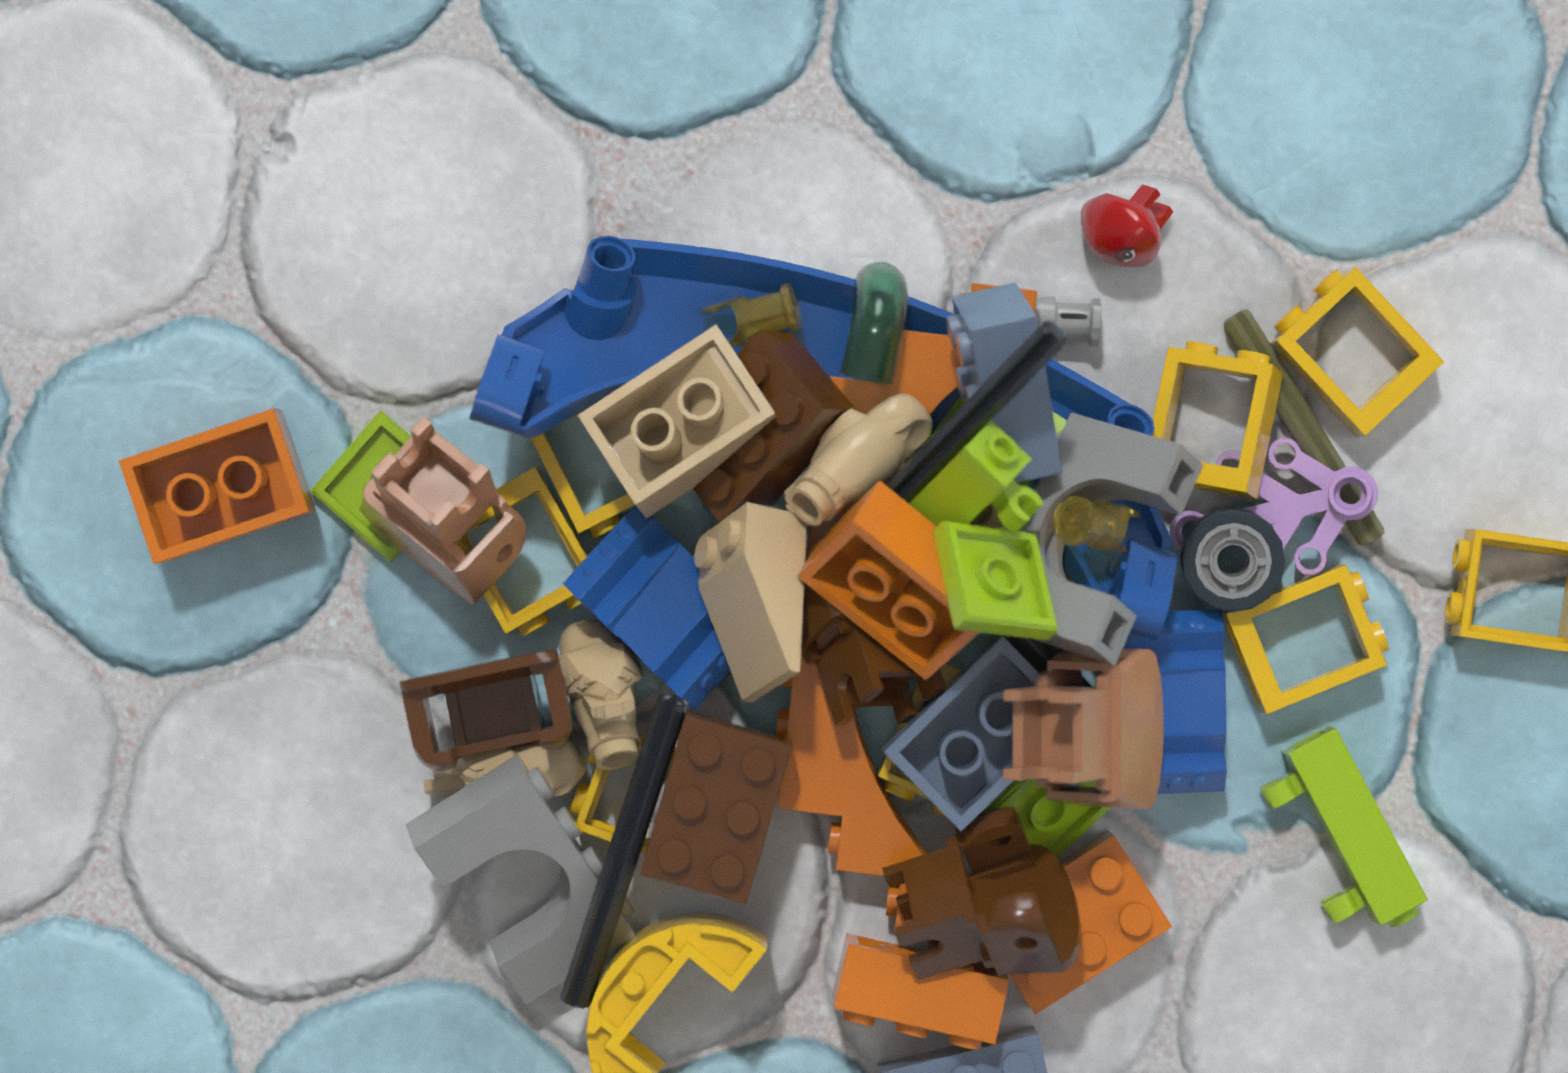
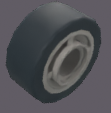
[1180,507,1285,612]

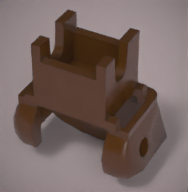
[801,542,946,725]
[399,648,572,771]
[882,807,1081,980]

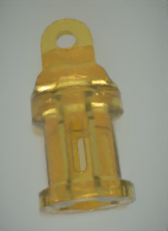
[700,283,802,348]
[1052,496,1140,552]

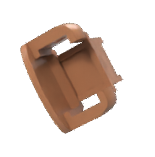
[359,416,526,605]
[1003,648,1164,810]

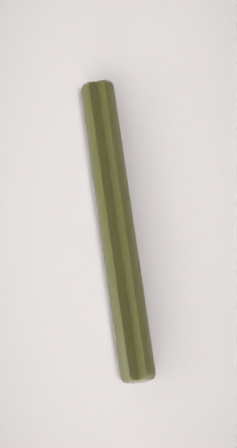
[1224,309,1385,546]

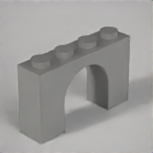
[1018,413,1203,666]
[406,754,636,1005]

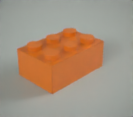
[119,408,316,564]
[797,480,980,680]
[1009,831,1172,1015]
[832,933,1010,1050]

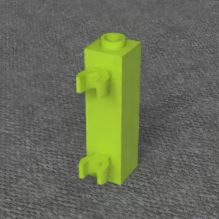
[909,420,1044,533]
[1260,726,1428,928]

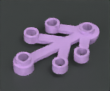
[1169,438,1378,575]

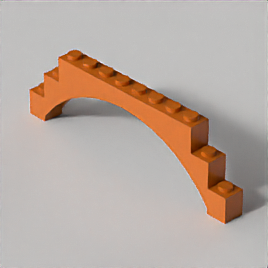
[776,283,1037,932]

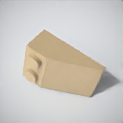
[577,325,777,519]
[694,502,807,702]

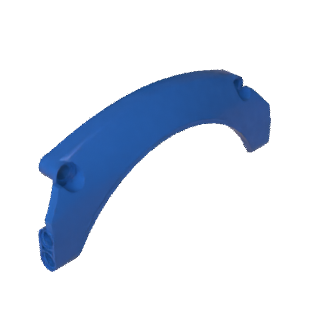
[469,235,1178,640]

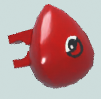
[1080,184,1174,267]

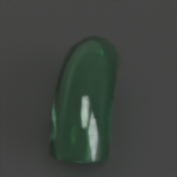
[840,262,908,384]

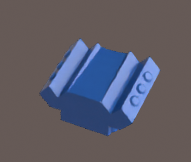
[563,505,730,711]
[1123,610,1227,794]

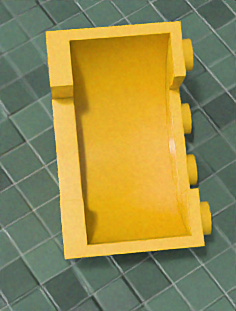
[586,912,767,1073]

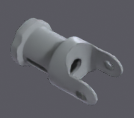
[1035,296,1101,347]

